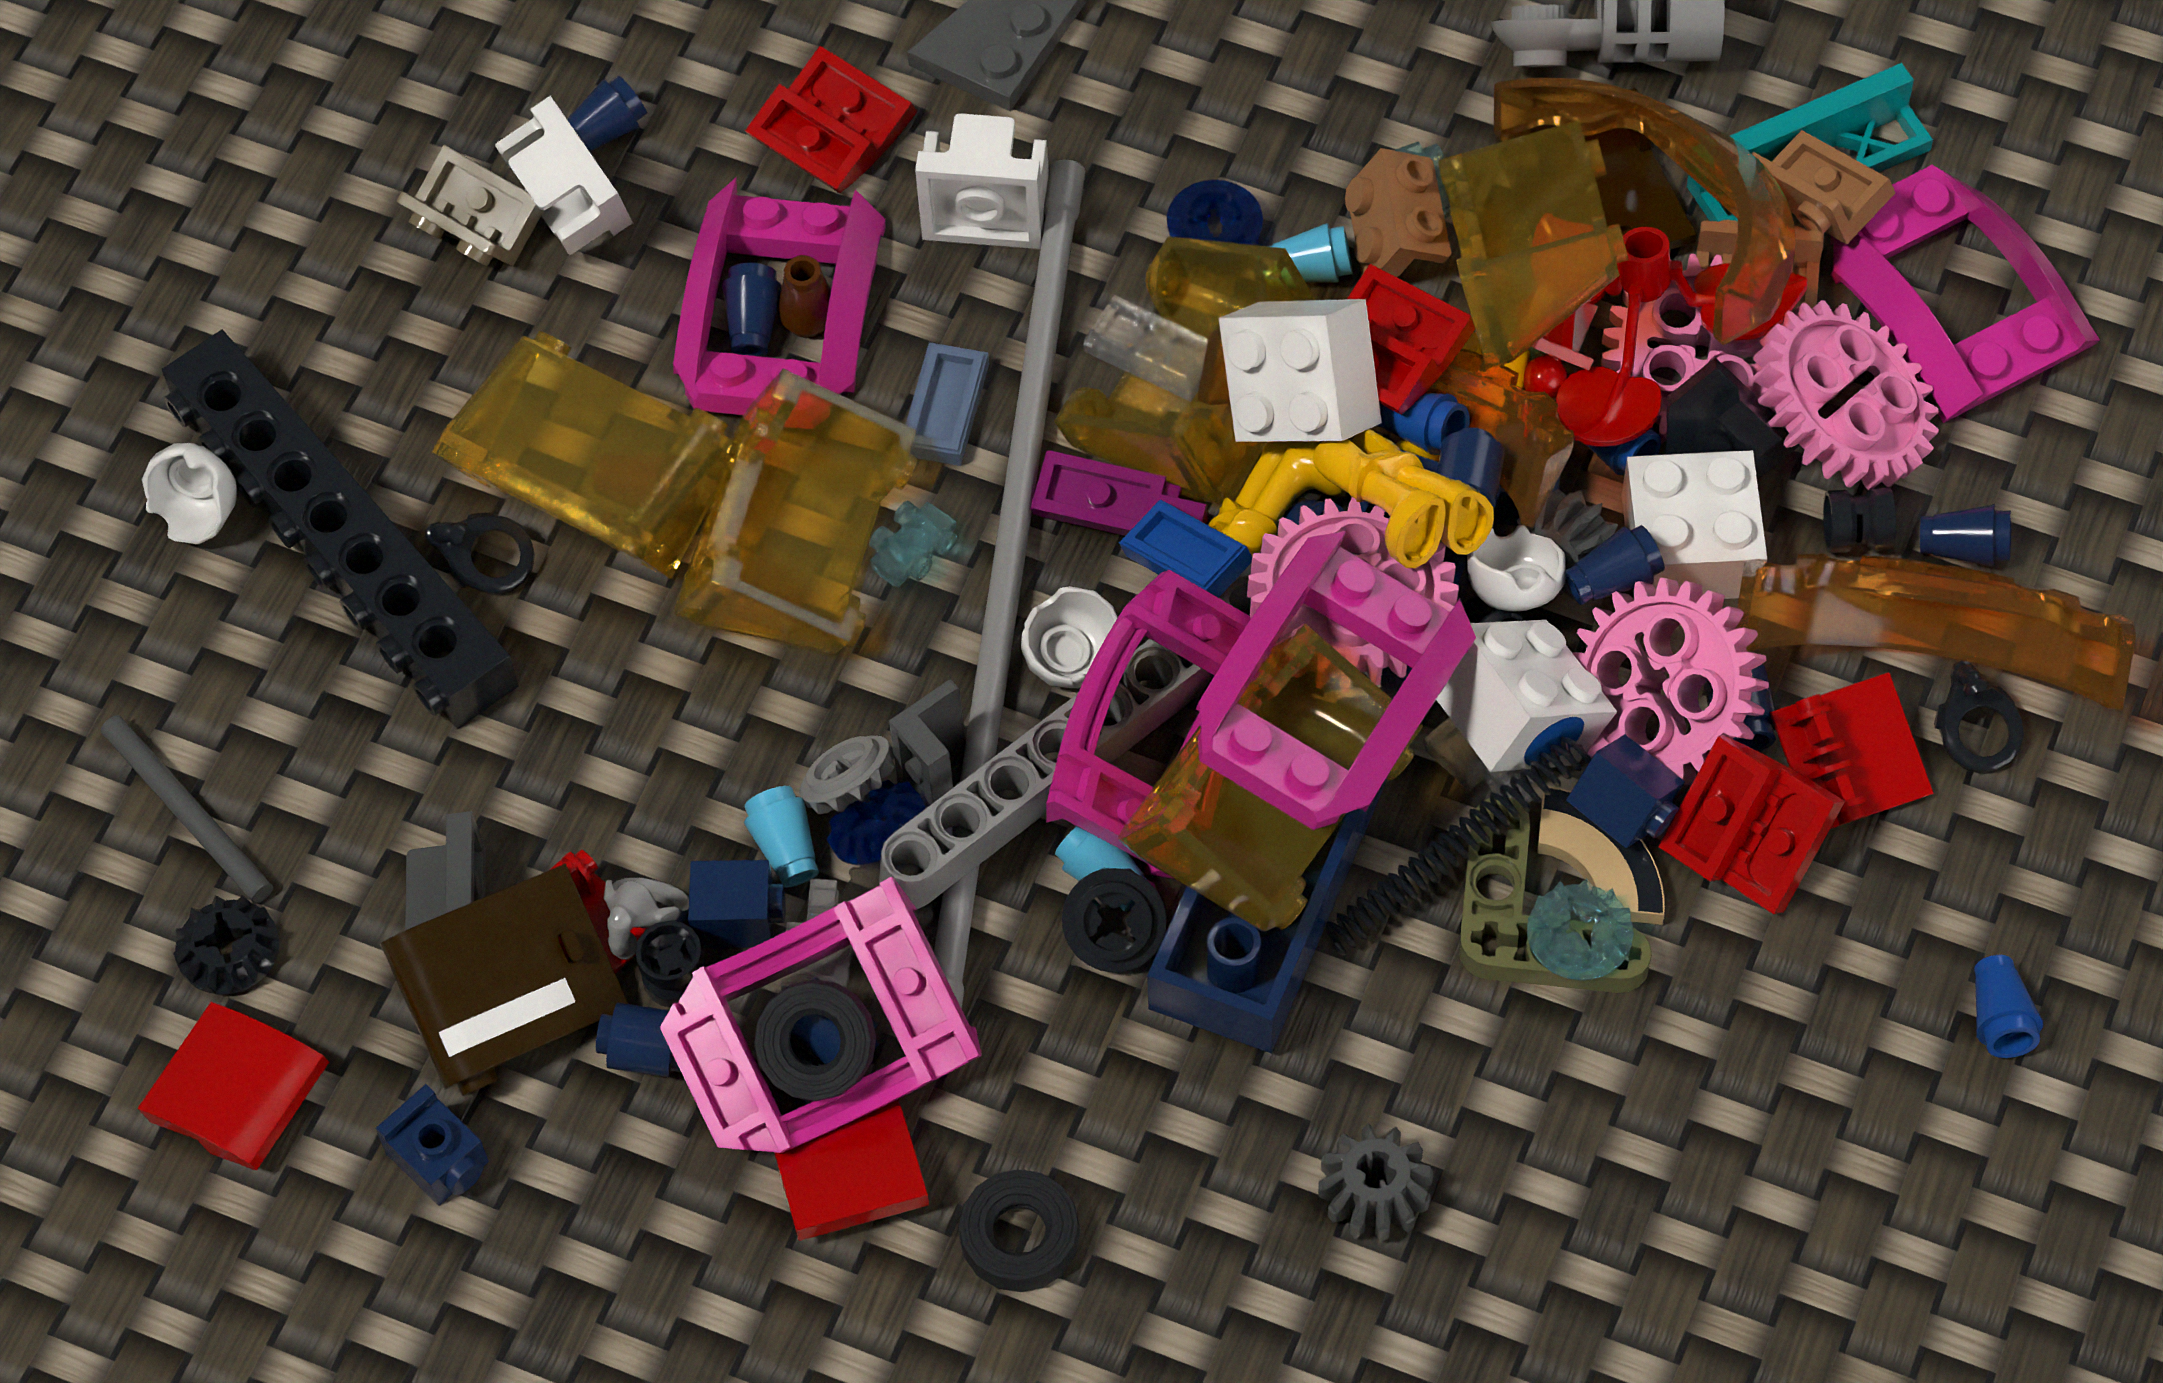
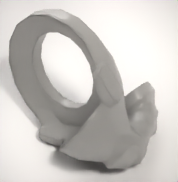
[603,878,689,959]

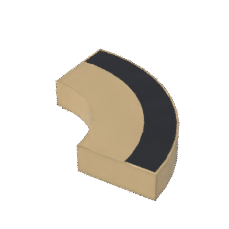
[1537,786,1664,925]

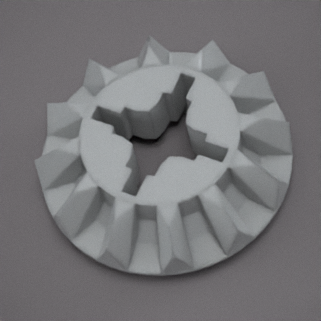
[799,735,895,814]

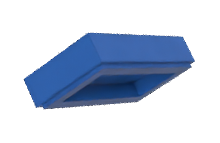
[1119,499,1252,598]

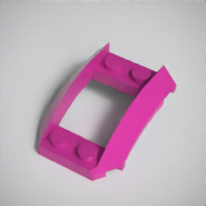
[1830,165,2100,423]
[673,178,886,423]
[1196,531,1476,830]
[1046,570,1276,881]
[660,877,982,1153]

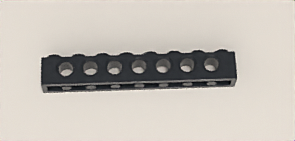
[161,329,519,729]

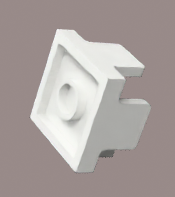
[495,96,633,255]
[915,114,1049,249]

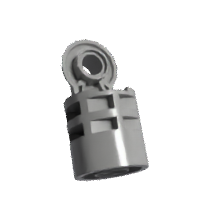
[1491,0,1725,67]

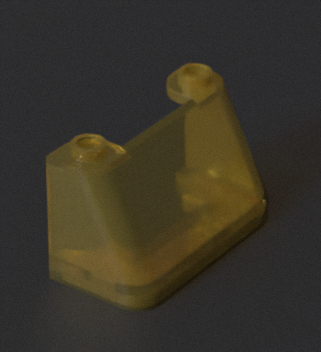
[1438,120,1629,369]
[1054,236,1315,504]
[431,331,741,579]
[674,369,917,655]
[1118,624,1423,931]

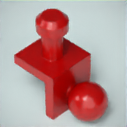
[1516,283,1598,402]

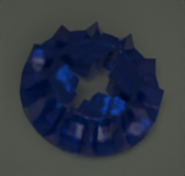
[1167,180,1263,268]
[827,779,926,865]

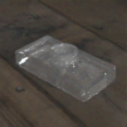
[1084,295,1221,402]

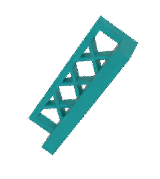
[1686,63,1933,225]

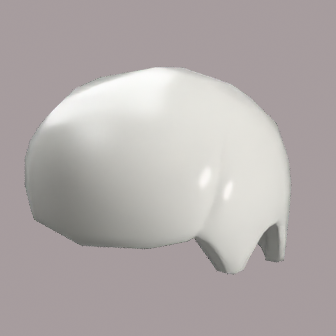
[142,443,237,545]
[1467,525,1566,612]
[1021,586,1118,689]

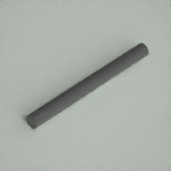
[101,715,273,903]

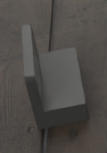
[889,680,965,811]
[405,811,486,930]

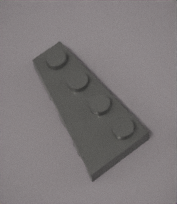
[907,0,1088,111]

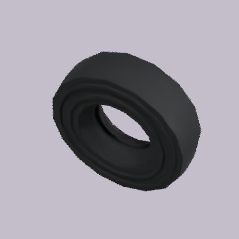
[754,979,876,1101]
[958,1169,1080,1292]

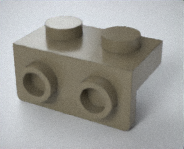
[396,145,544,267]

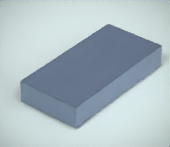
[900,342,989,466]

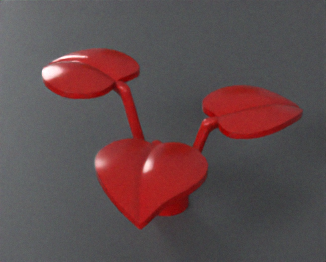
[1537,217,1808,447]

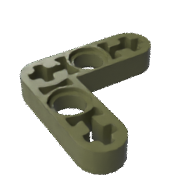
[1459,798,1652,993]

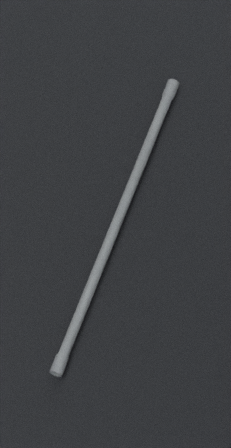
[934,160,1085,1009]

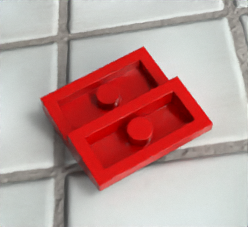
[745,46,917,194]
[1347,264,1478,415]
[1659,735,1845,914]
[137,1002,329,1171]
[774,1099,929,1241]

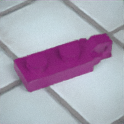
[1030,450,1210,536]

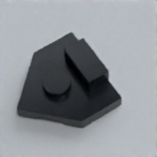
[1664,358,1800,480]

